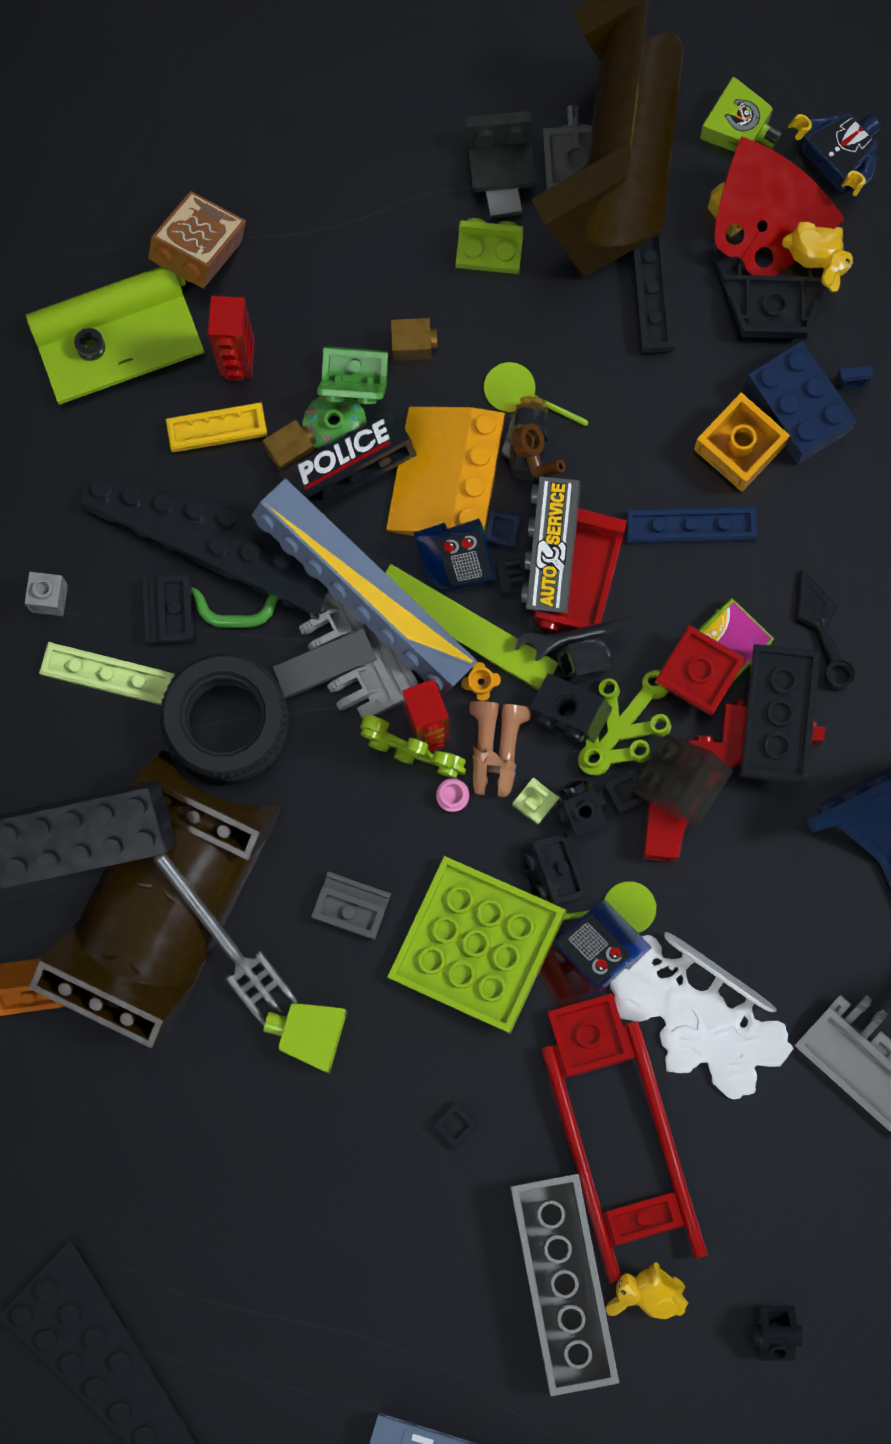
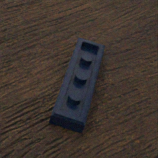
[625,507,758,544]

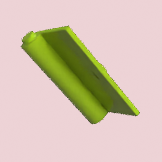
[26,266,205,405]

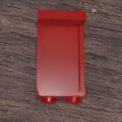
[533,508,627,640]

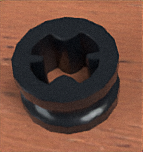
[74,328,106,361]

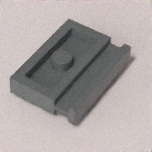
[312,872,391,940]

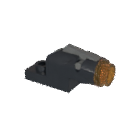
[502,396,557,496]

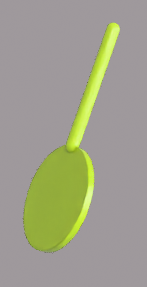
[484,362,588,426]
[563,881,656,935]

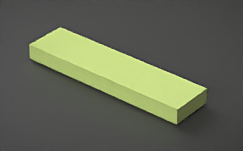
[39,642,176,705]

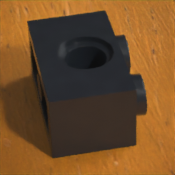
[530,673,613,743]

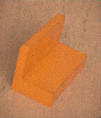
[0,958,64,1016]

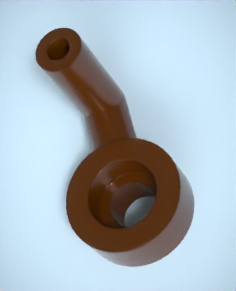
[512,423,566,479]

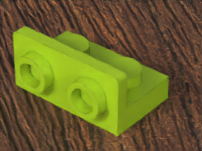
[456,218,524,274]

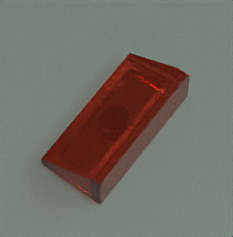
[539,931,596,1008]

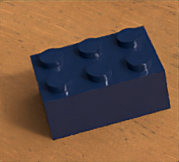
[744,341,857,465]

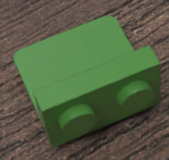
[317,346,389,404]

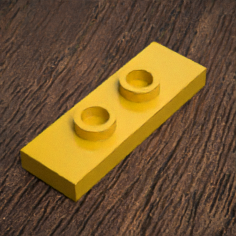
[166,402,268,453]

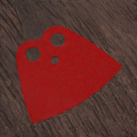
[714,136,844,276]

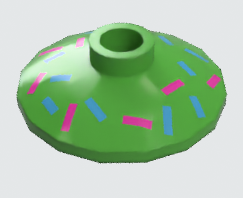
[302,395,367,450]

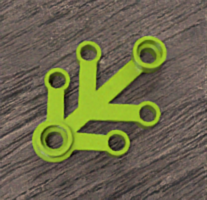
[578,670,672,776]
[360,714,466,779]

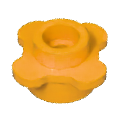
[461,662,501,701]

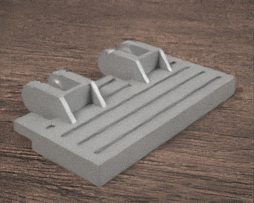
[299,593,419,719]
[795,994,891,1132]

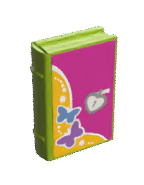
[698,598,774,680]

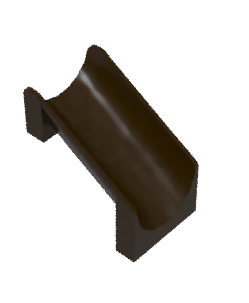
[532,0,684,277]
[29,750,282,1049]

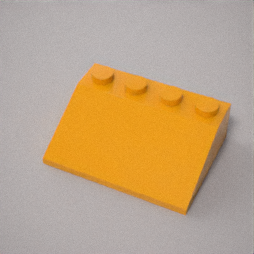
[386,406,505,540]

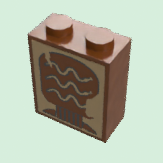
[148,191,246,289]

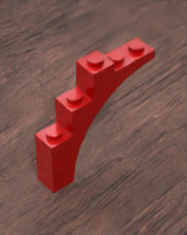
[643,700,825,862]

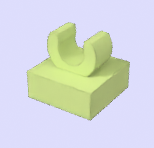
[512,778,559,825]

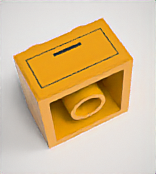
[694,393,790,492]

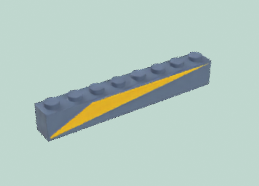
[251,478,478,698]

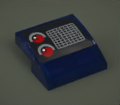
[414,518,497,589]
[553,900,652,992]

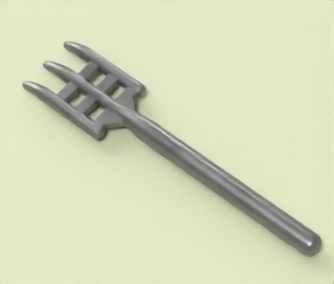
[154,854,297,1026]

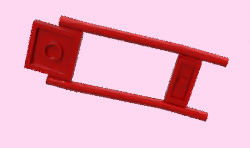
[541,993,708,1284]

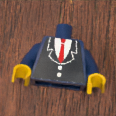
[788,113,881,196]

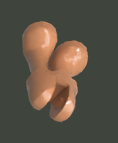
[469,701,532,798]

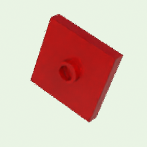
[655,625,747,716]

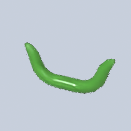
[192,588,278,628]

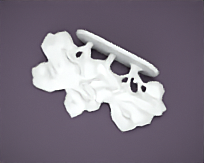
[609,932,793,1099]

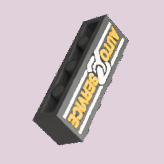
[521,477,581,614]

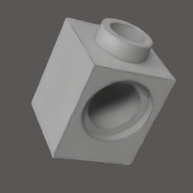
[25,572,68,616]

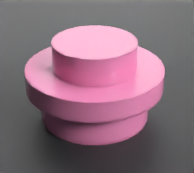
[436,779,469,812]

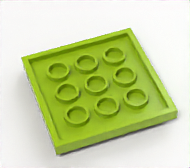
[388,856,567,1034]

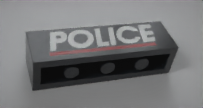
[279,411,417,509]

